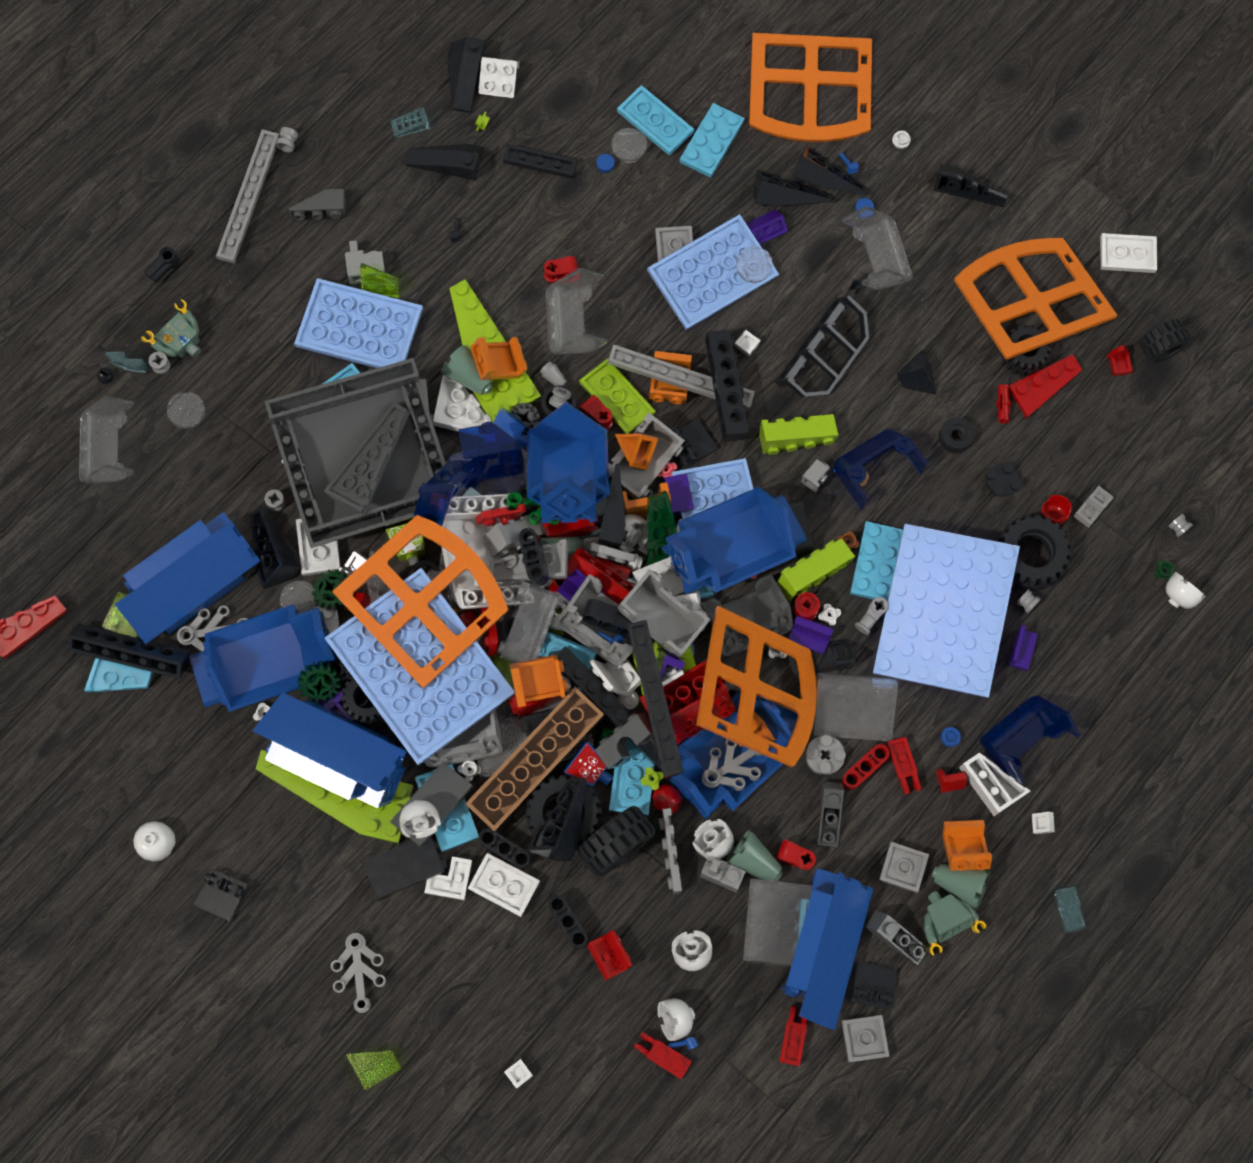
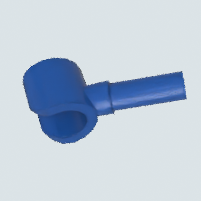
[839,152,859,174]
[597,631,624,644]
[668,1037,699,1050]

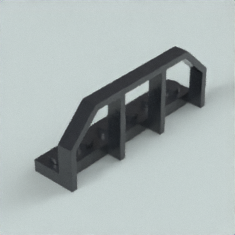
[775,295,869,397]

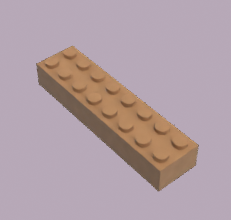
[465,687,604,831]

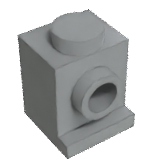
[801,459,830,493]

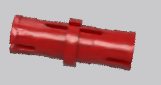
[996,384,1011,424]

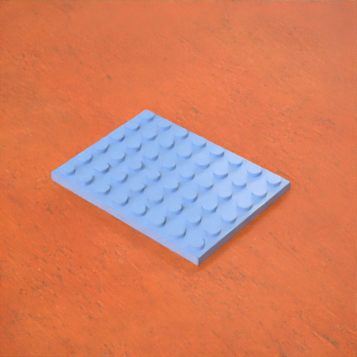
[873,524,1020,698]
[325,568,515,766]

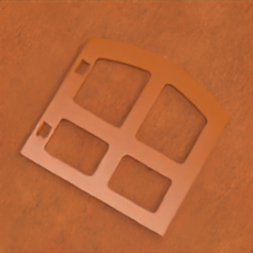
[749,33,872,142]
[954,238,1117,360]
[332,515,508,689]
[696,606,817,767]

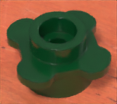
[1154,560,1175,580]

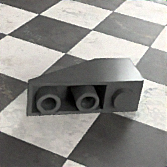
[289,189,346,220]
[818,781,844,847]
[865,910,928,965]

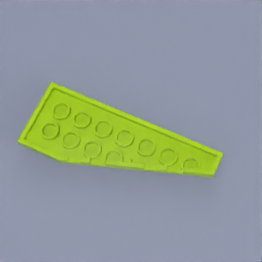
[450,280,541,424]
[256,750,414,844]

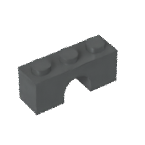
[595,713,654,769]

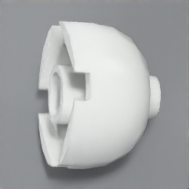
[618,514,647,553]
[1166,572,1206,609]
[399,800,441,838]
[693,819,734,859]
[133,821,175,862]
[672,931,713,971]
[658,998,695,1041]

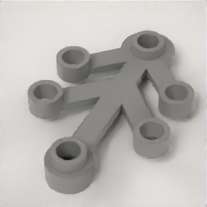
[177,605,247,651]
[702,739,763,791]
[331,933,386,1013]

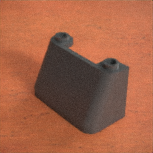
[701,575,793,656]

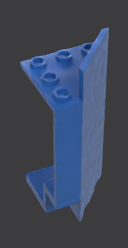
[527,402,610,523]
[662,487,807,594]
[114,512,260,644]
[190,604,339,712]
[667,690,798,819]
[252,692,407,808]
[781,868,873,1031]

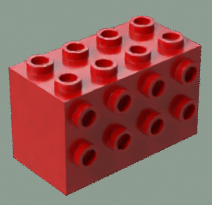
[639,660,736,745]

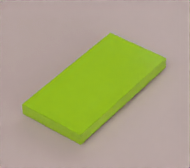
[579,358,656,434]

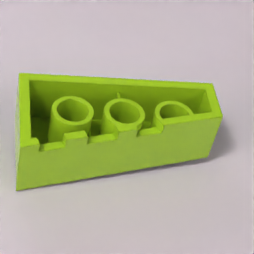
[759,414,838,455]
[777,538,855,604]

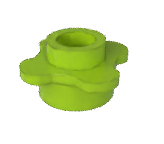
[475,111,490,131]
[641,767,663,790]

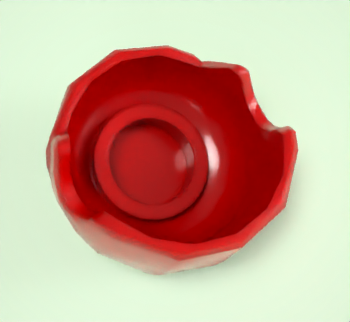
[1041,495,1072,524]
[651,784,682,813]

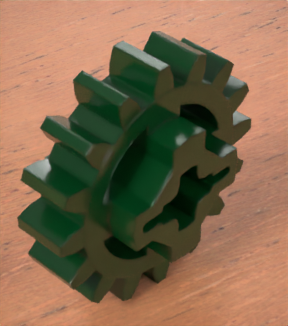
[311,569,354,611]
[298,661,341,703]

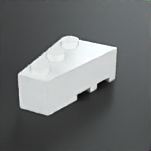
[959,753,1030,816]

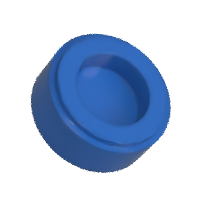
[596,154,614,173]
[855,198,874,217]
[940,727,961,748]

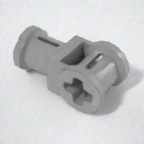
[855,597,888,635]

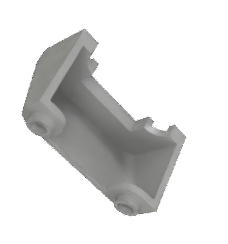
[608,413,685,499]
[556,574,633,666]
[424,709,503,768]

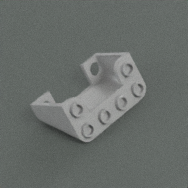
[618,569,711,658]

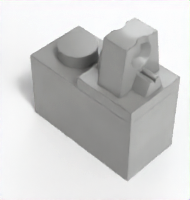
[345,240,386,284]
[700,856,746,893]

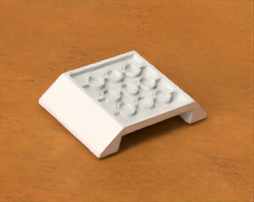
[437,494,535,609]

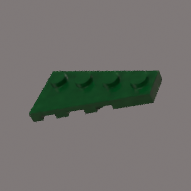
[647,491,677,566]

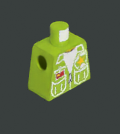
[386,524,426,568]

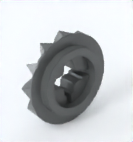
[511,403,540,433]

